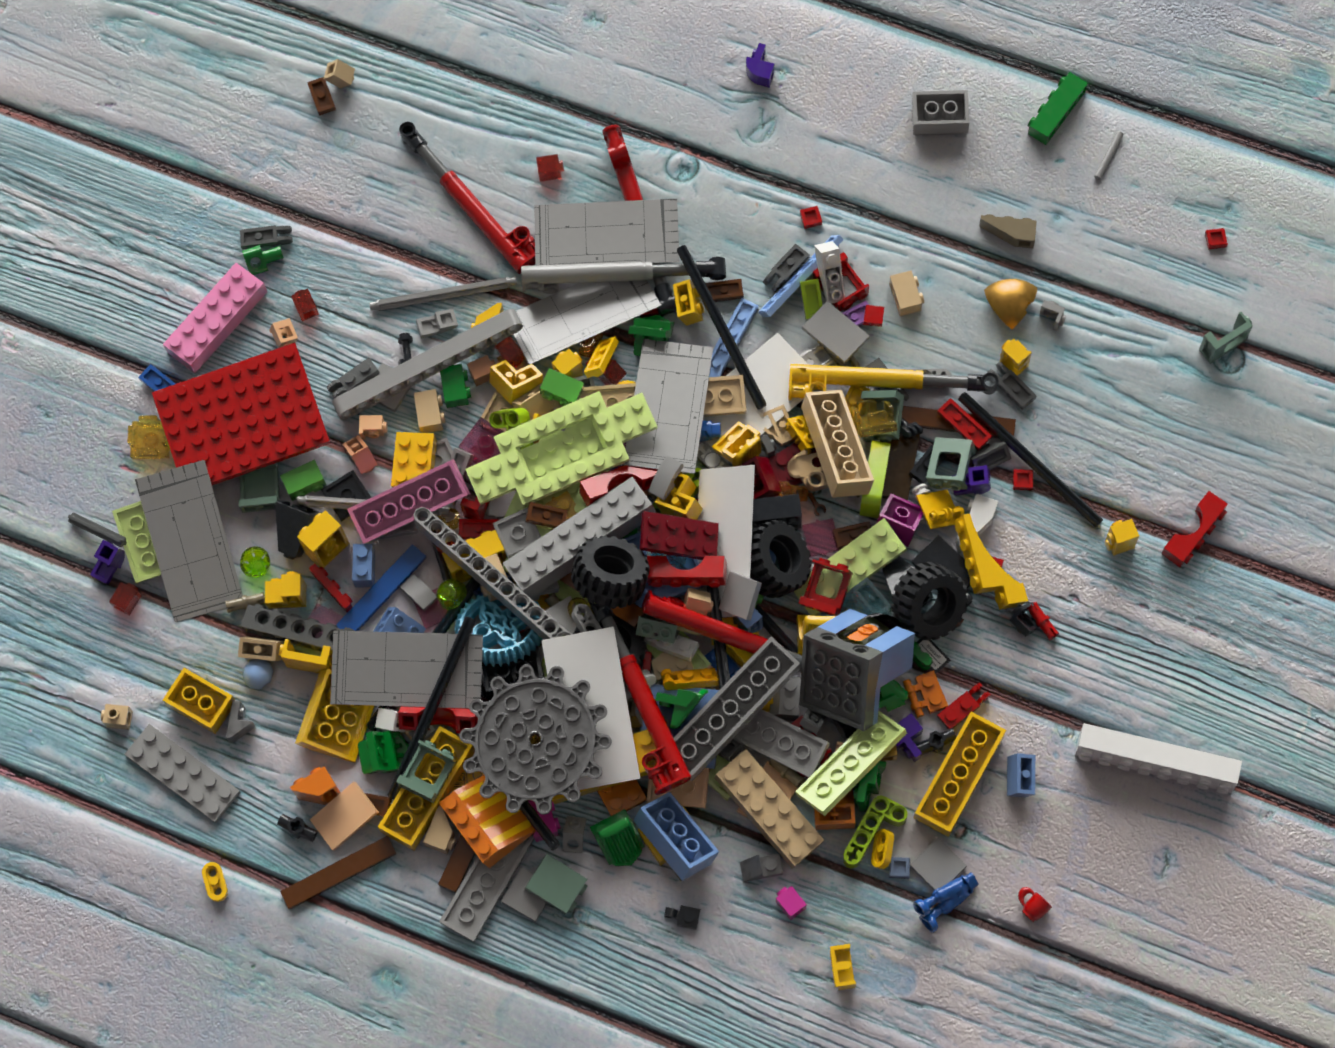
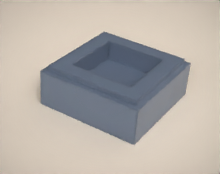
[889,857,910,879]

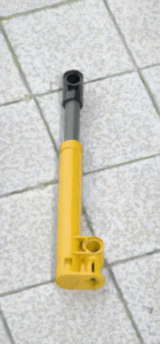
[788,364,999,401]

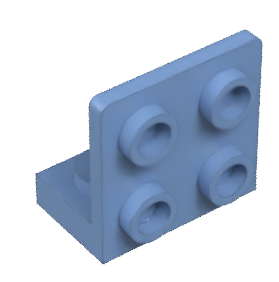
[373,607,426,633]

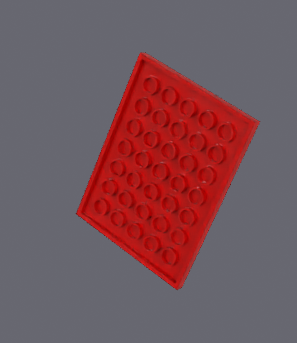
[152,342,331,486]

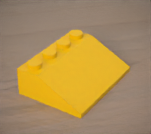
[295,669,374,763]

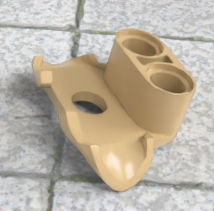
[787,449,829,492]

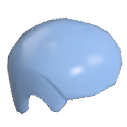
[243,659,273,690]

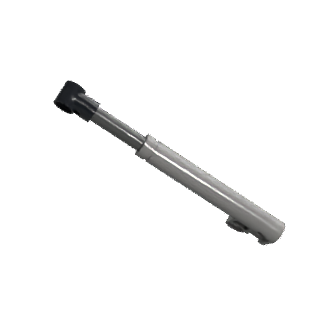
[521,257,726,294]

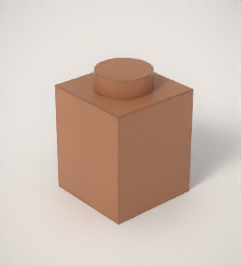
[467,355,496,387]

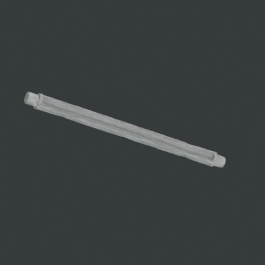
[369,277,517,311]
[297,495,450,516]

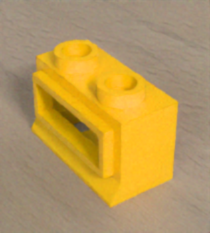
[999,339,1032,376]
[830,944,856,990]

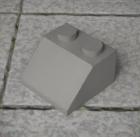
[768,677,801,721]

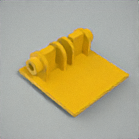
[785,415,815,455]
[916,489,965,530]

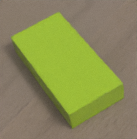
[799,279,823,319]

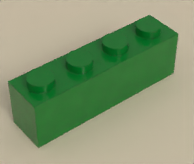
[1027,72,1088,145]

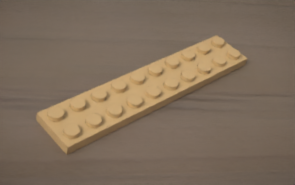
[555,375,747,417]

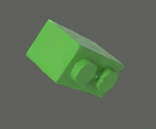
[540,368,584,406]
[280,459,326,501]

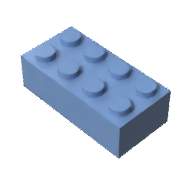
[633,792,719,881]

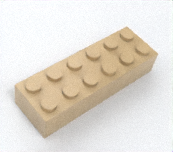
[801,390,874,498]
[714,749,824,869]

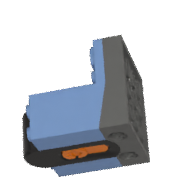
[799,609,915,731]

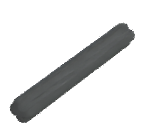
[68,513,127,547]

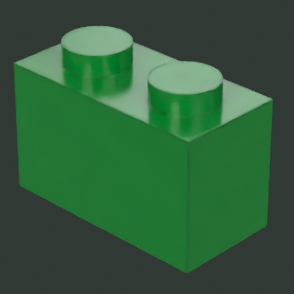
[440,364,472,408]

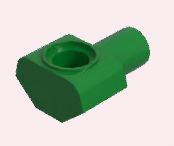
[242,245,284,275]

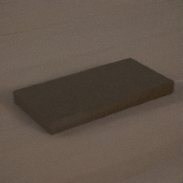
[880,423,920,501]

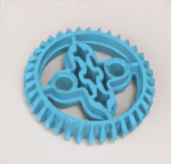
[454,595,543,667]

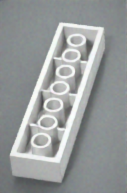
[1075,723,1242,794]

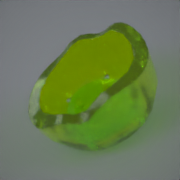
[240,546,271,578]
[436,579,466,610]

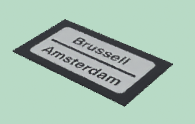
[917,639,951,674]

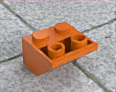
[290,766,341,805]
[814,789,855,830]

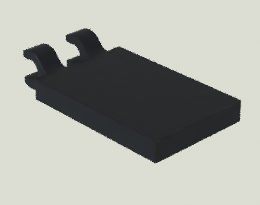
[911,535,981,607]

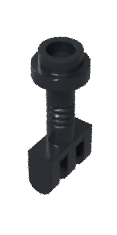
[398,333,413,365]
[885,410,923,438]

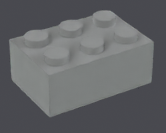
[912,90,970,135]

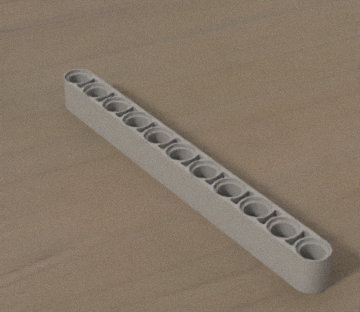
[332,309,523,420]
[414,507,572,640]

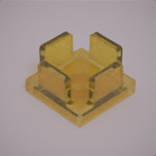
[851,399,897,437]
[127,415,170,459]

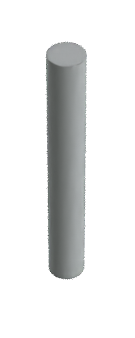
[1094,131,1124,180]

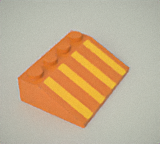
[439,775,536,869]

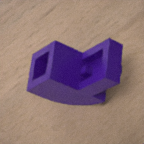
[746,43,775,88]
[952,465,991,496]
[90,540,125,584]
[896,713,923,762]

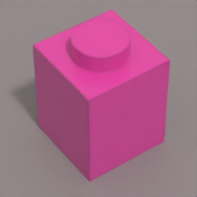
[776,886,807,921]

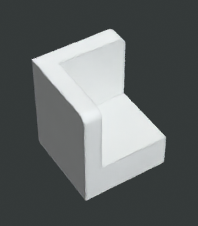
[375,708,405,732]

